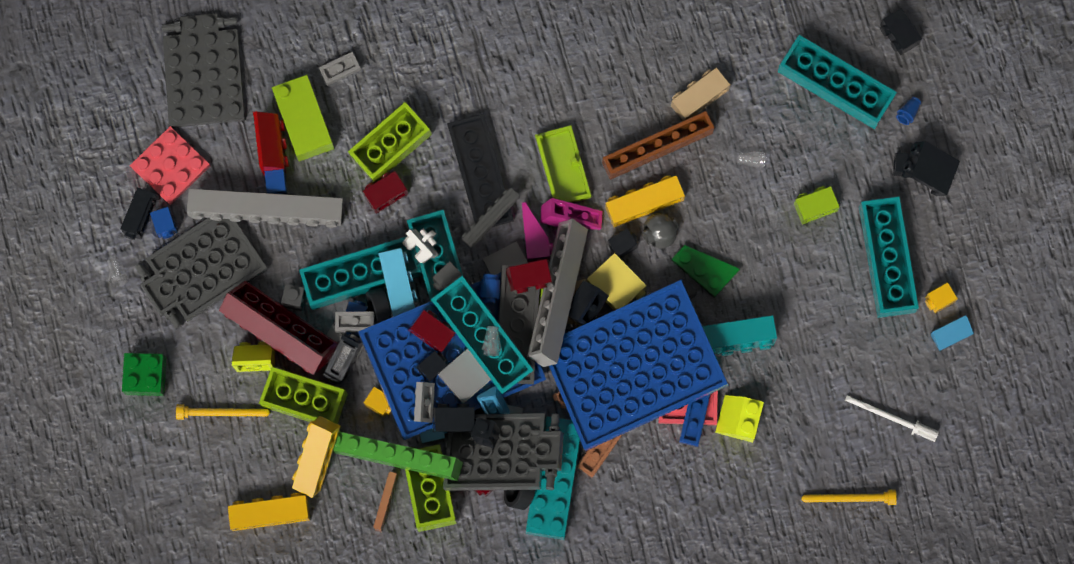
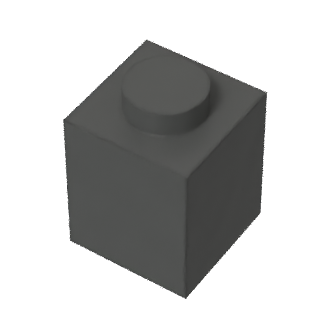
[433,262,463,292]
[281,284,306,311]

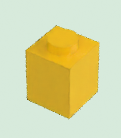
[925,282,958,313]
[364,387,392,418]

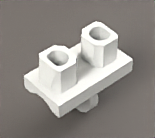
[403,229,438,263]

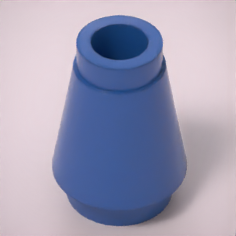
[896,97,921,125]

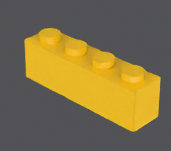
[605,175,685,228]
[292,416,340,498]
[228,493,310,531]

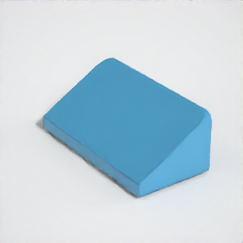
[930,315,974,351]
[477,386,510,414]

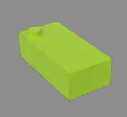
[271,75,334,162]
[348,102,432,183]
[259,367,348,424]
[405,444,457,532]

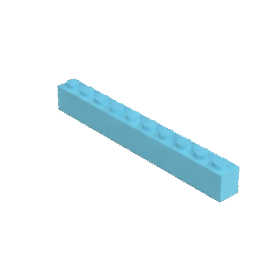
[379,248,448,443]

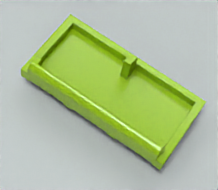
[535,125,591,203]

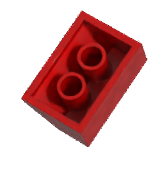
[253,111,289,176]

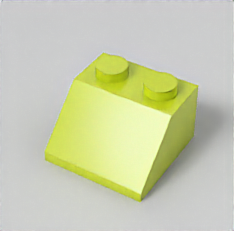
[232,342,275,372]
[715,395,764,443]

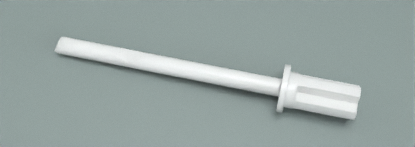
[845,395,939,442]

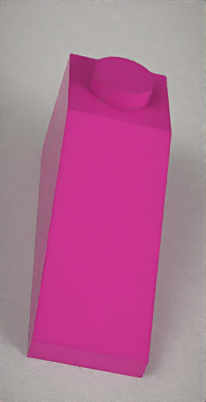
[540,198,603,230]
[522,202,553,263]

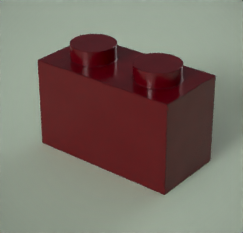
[363,171,408,214]
[506,259,552,294]
[408,310,455,353]

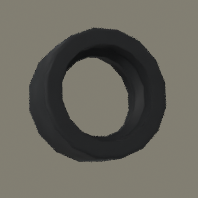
[366,288,392,324]
[504,490,535,510]

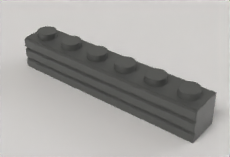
[462,188,520,249]

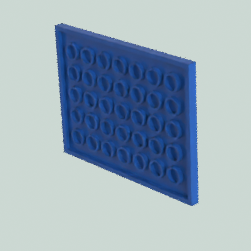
[358,272,546,440]
[549,280,729,451]

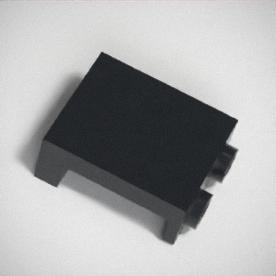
[902,141,960,196]

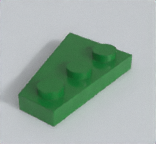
[672,245,740,298]

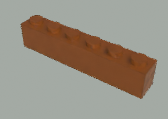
[602,111,714,180]

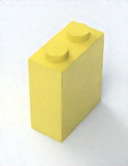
[587,253,647,311]

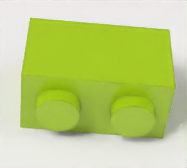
[794,186,839,225]

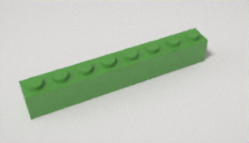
[332,432,463,481]

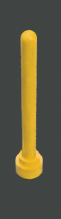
[176,404,270,420]
[801,489,896,505]

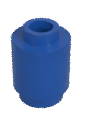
[480,274,500,303]

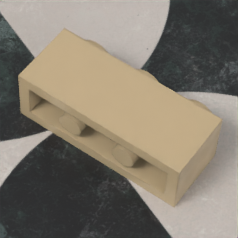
[671,68,730,121]

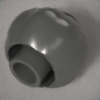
[642,213,679,248]

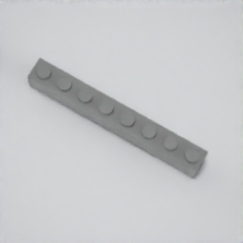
[187,189,342,228]
[527,219,588,367]

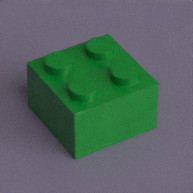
[122,353,167,396]

